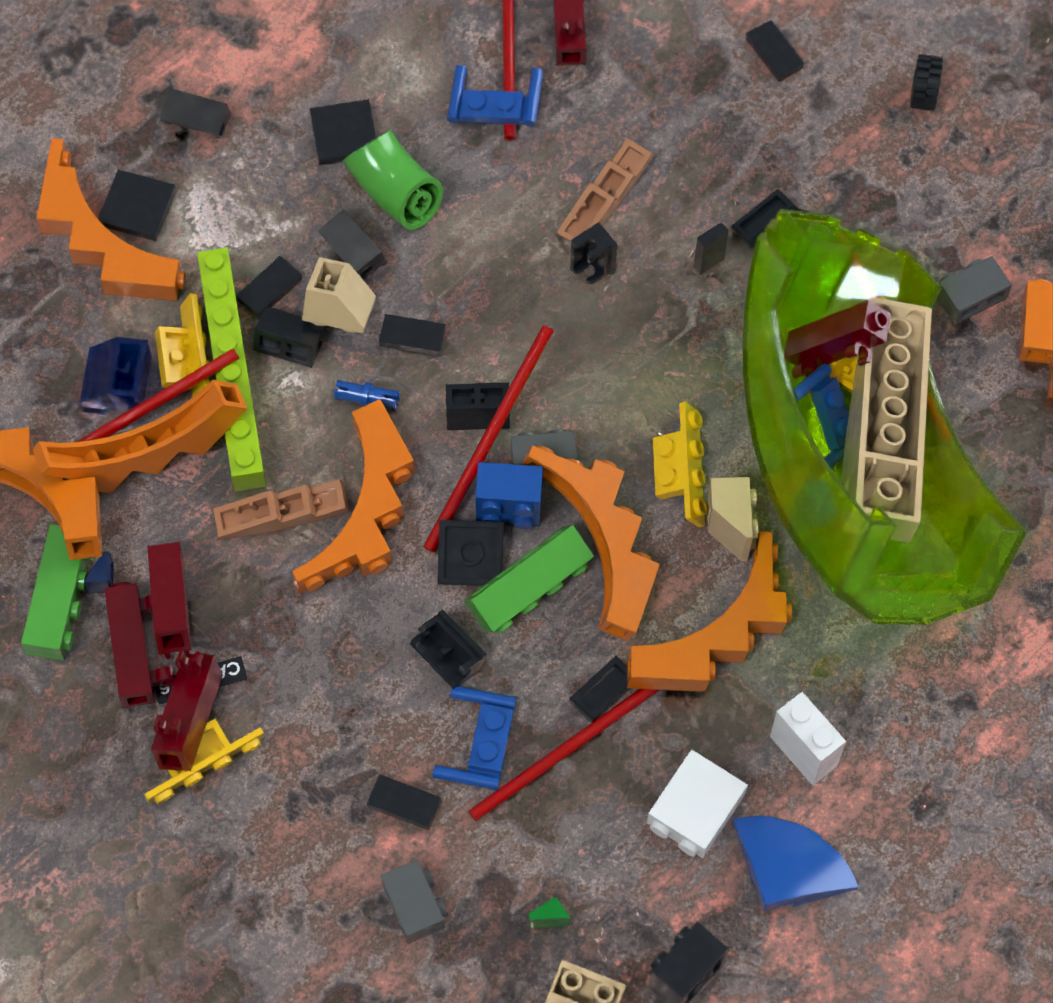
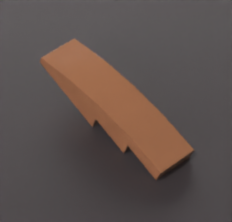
[557,138,654,242]
[213,479,350,539]

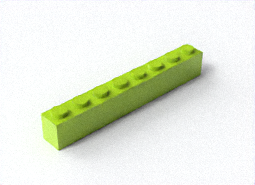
[197,247,266,492]

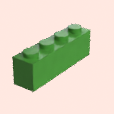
[21,524,94,661]
[463,525,595,634]

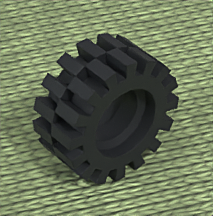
[910,54,943,111]

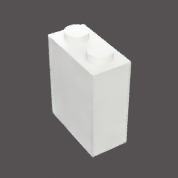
[770,692,846,786]
[647,749,748,858]

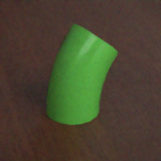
[342,129,443,230]

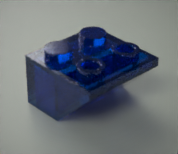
[79,337,152,411]

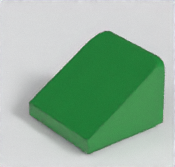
[528,897,570,928]

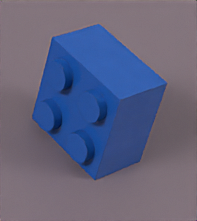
[475,462,543,529]

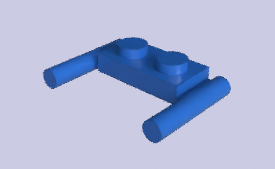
[447,65,543,126]
[787,364,849,478]
[432,686,517,790]

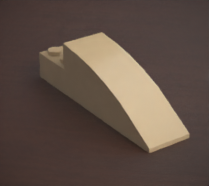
[840,296,932,543]

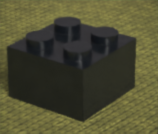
[649,921,728,1003]

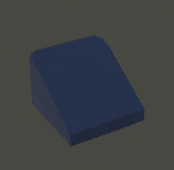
[84,551,114,593]

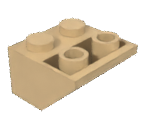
[302,257,376,333]
[707,477,758,561]
[545,960,626,1003]

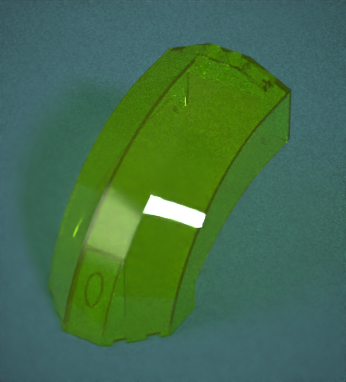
[742,209,1027,626]

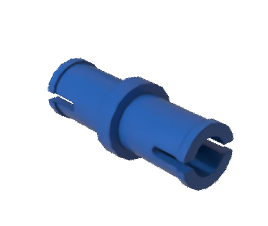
[334,380,400,410]

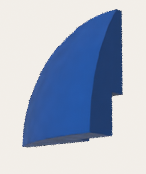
[733,816,859,912]

